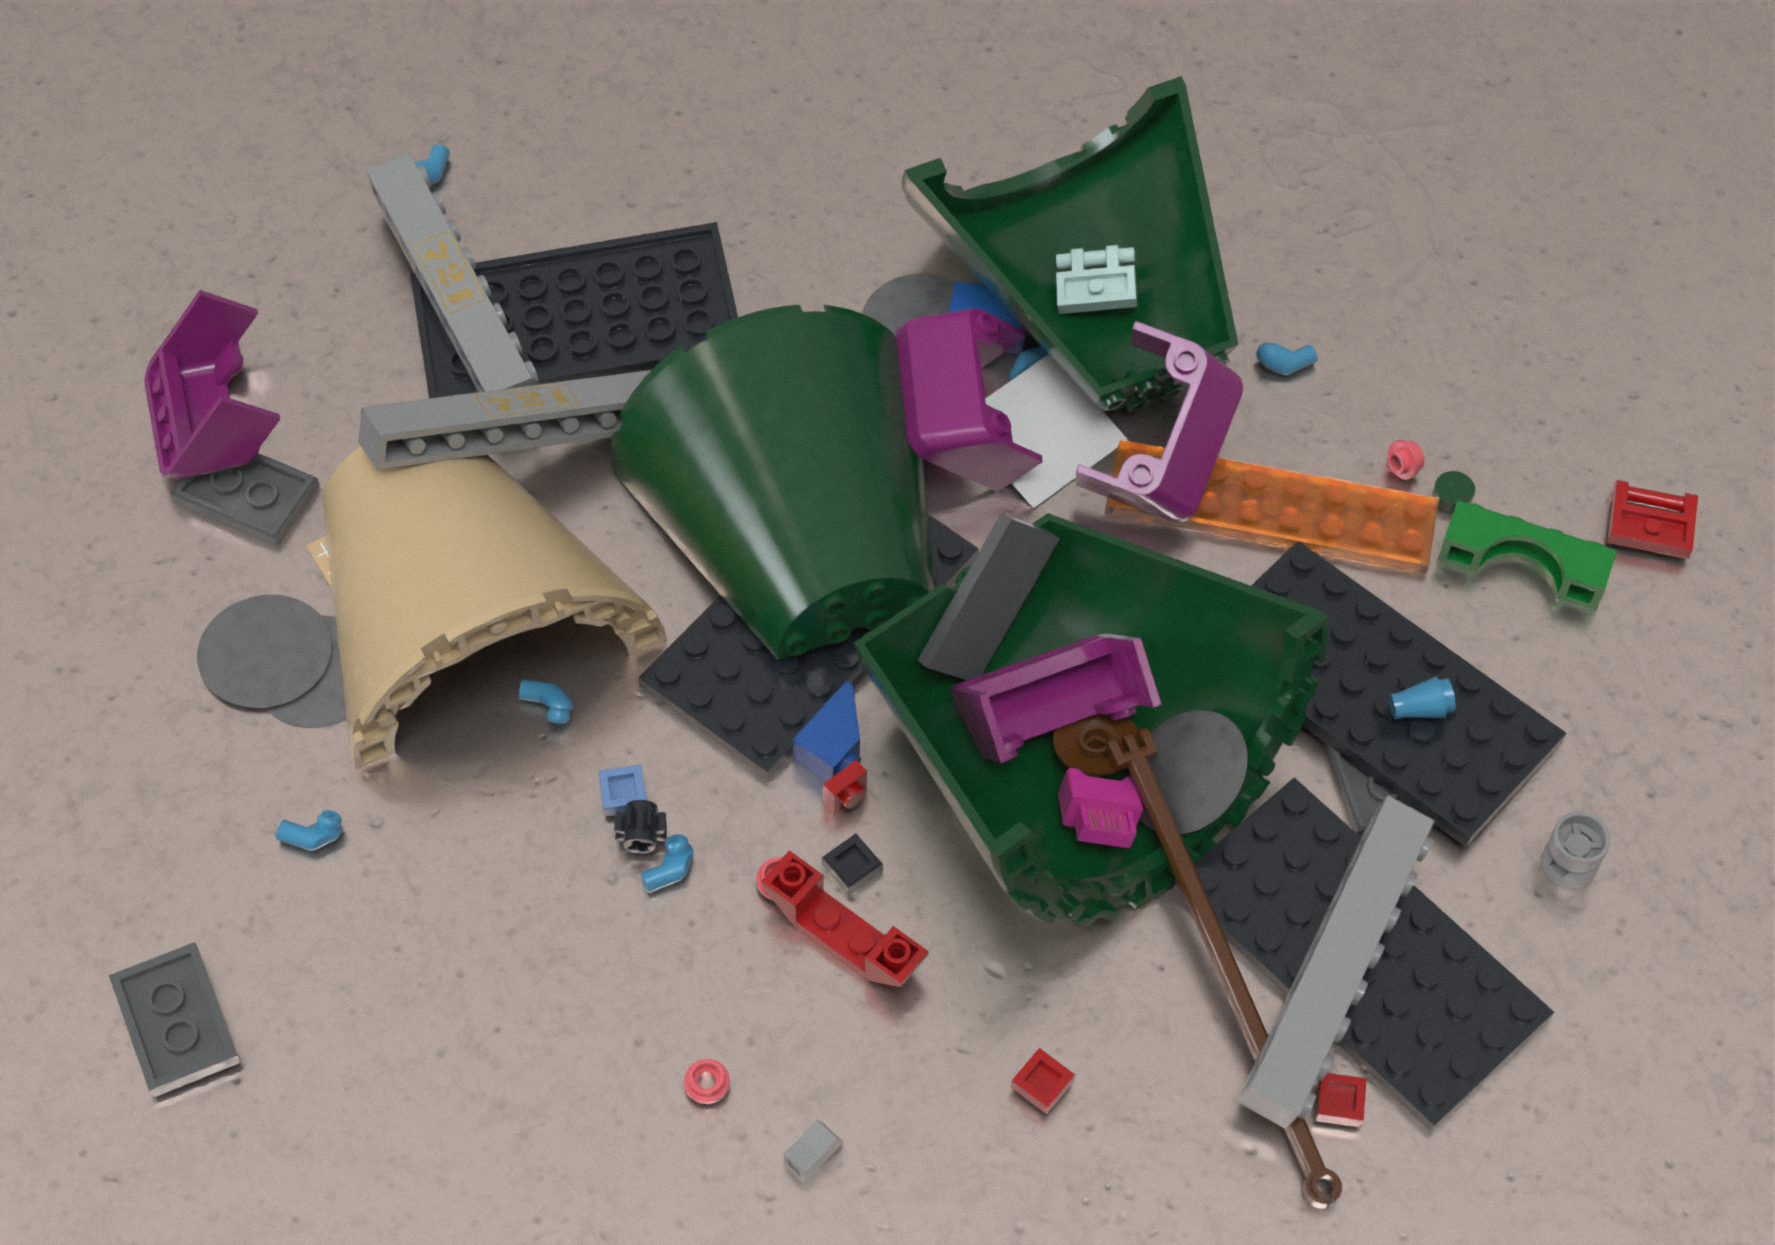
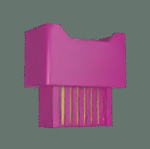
[1058,768,1143,849]

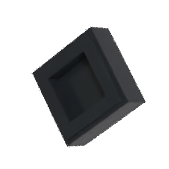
[822,834,883,895]

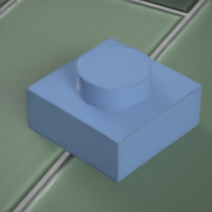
[598,764,647,817]

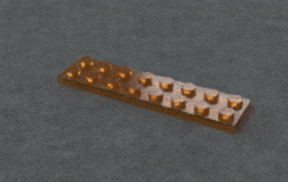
[1105,440,1439,574]

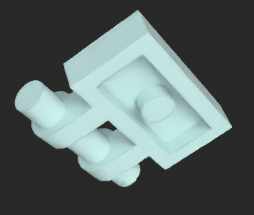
[1056,245,1137,314]

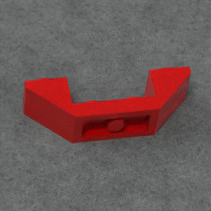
[761,850,929,987]

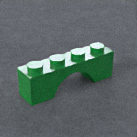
[1438,500,1617,611]

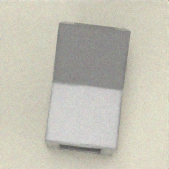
[784,1120,843,1183]

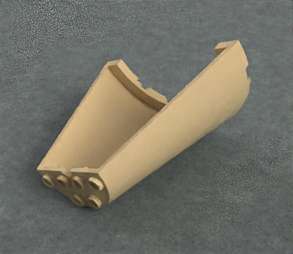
[323,444,667,770]

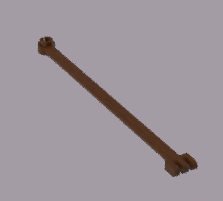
[1105,728,1342,1208]

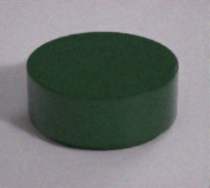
[1432,471,1475,512]

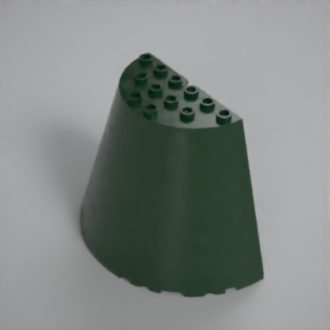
[854,513,1329,926]

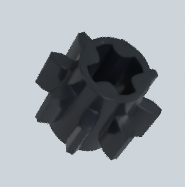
[614,800,667,853]

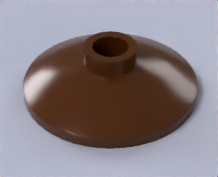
[1053,714,1140,776]

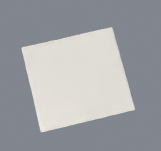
[985,355,1128,509]

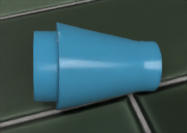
[1389,676,1456,719]

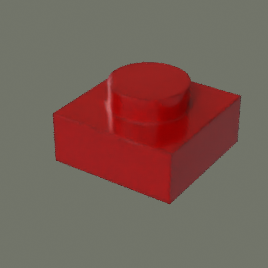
[823,760,867,816]
[1011,1048,1075,1114]
[1316,1073,1367,1127]

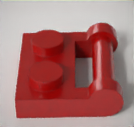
[1607,480,1698,559]

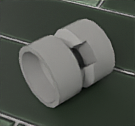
[1541,811,1611,889]

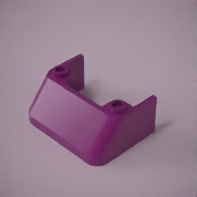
[144,290,281,480]
[896,308,1043,492]
[1076,321,1243,523]
[950,634,1162,763]

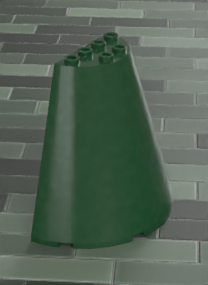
[901,76,1239,413]
[610,305,935,660]

